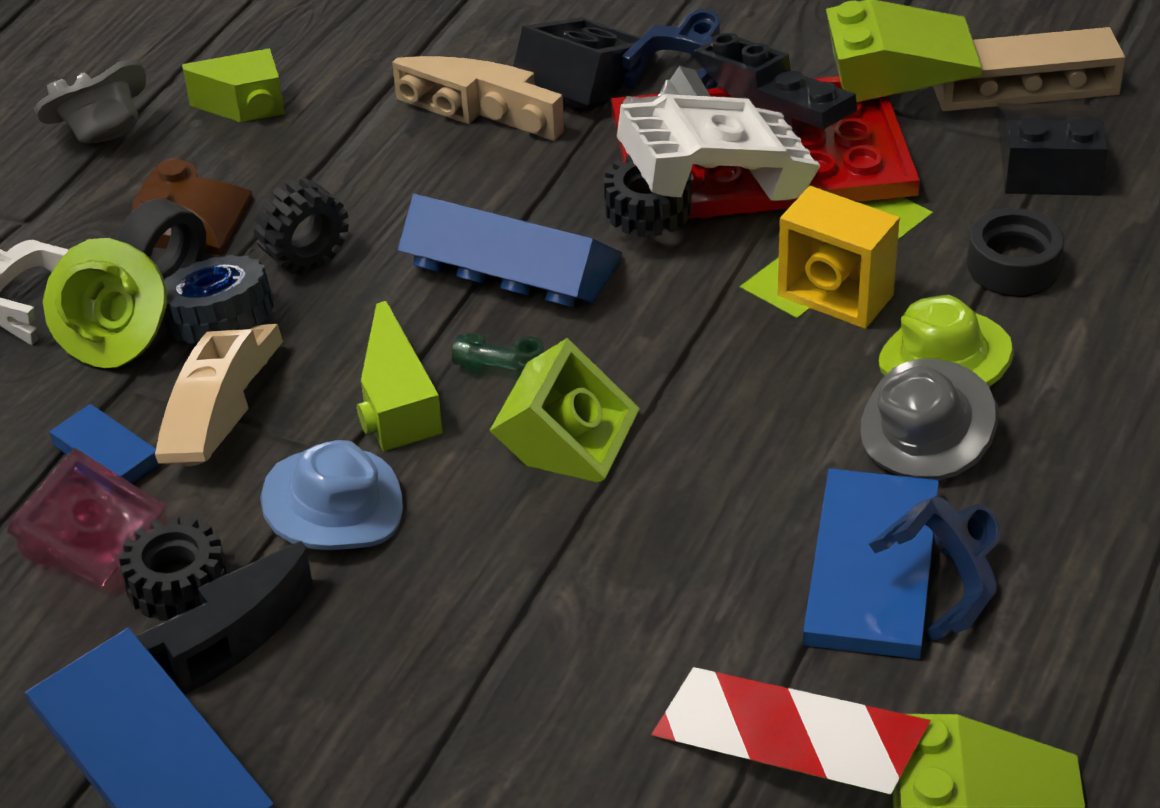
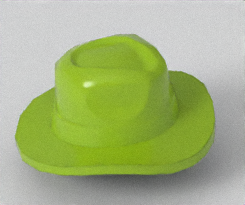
[43,238,167,368]
[879,295,1014,387]

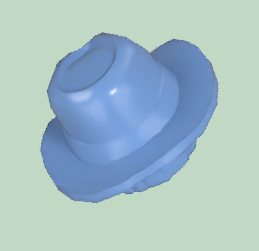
[260,440,403,550]

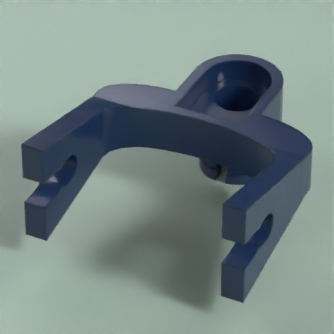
[622,10,720,89]
[869,496,1000,641]

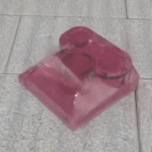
[7,447,166,587]

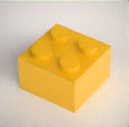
[777,186,900,329]

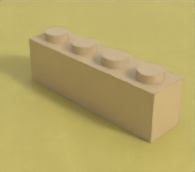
[933,27,1125,111]

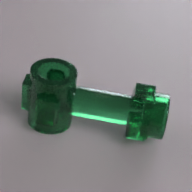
[452,333,545,380]

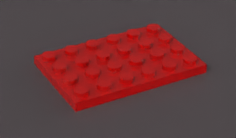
[611,76,920,219]

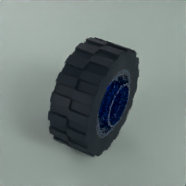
[163,255,274,343]

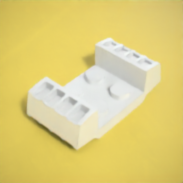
[617,94,820,200]

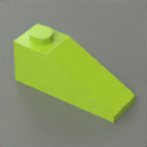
[357,301,443,452]

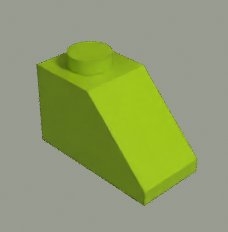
[182,48,285,122]

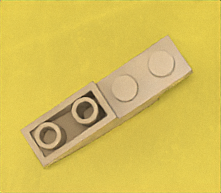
[392,56,564,141]
[155,324,283,466]

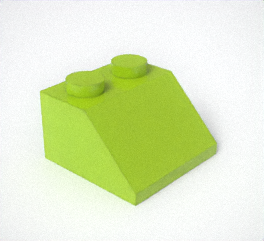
[489,338,640,483]

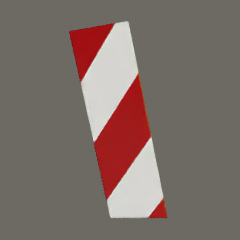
[651,667,931,794]

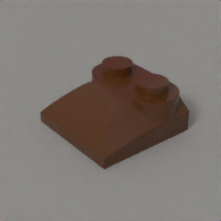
[132,158,253,256]

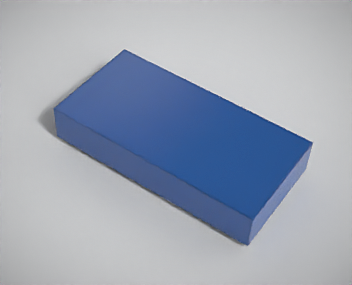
[49,404,161,492]

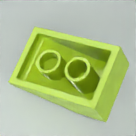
[826,0,983,102]
[892,714,1085,808]

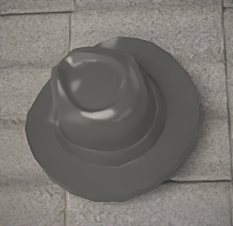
[860,359,998,480]

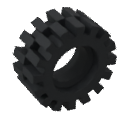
[604,155,692,237]
[254,178,349,274]
[119,516,227,621]

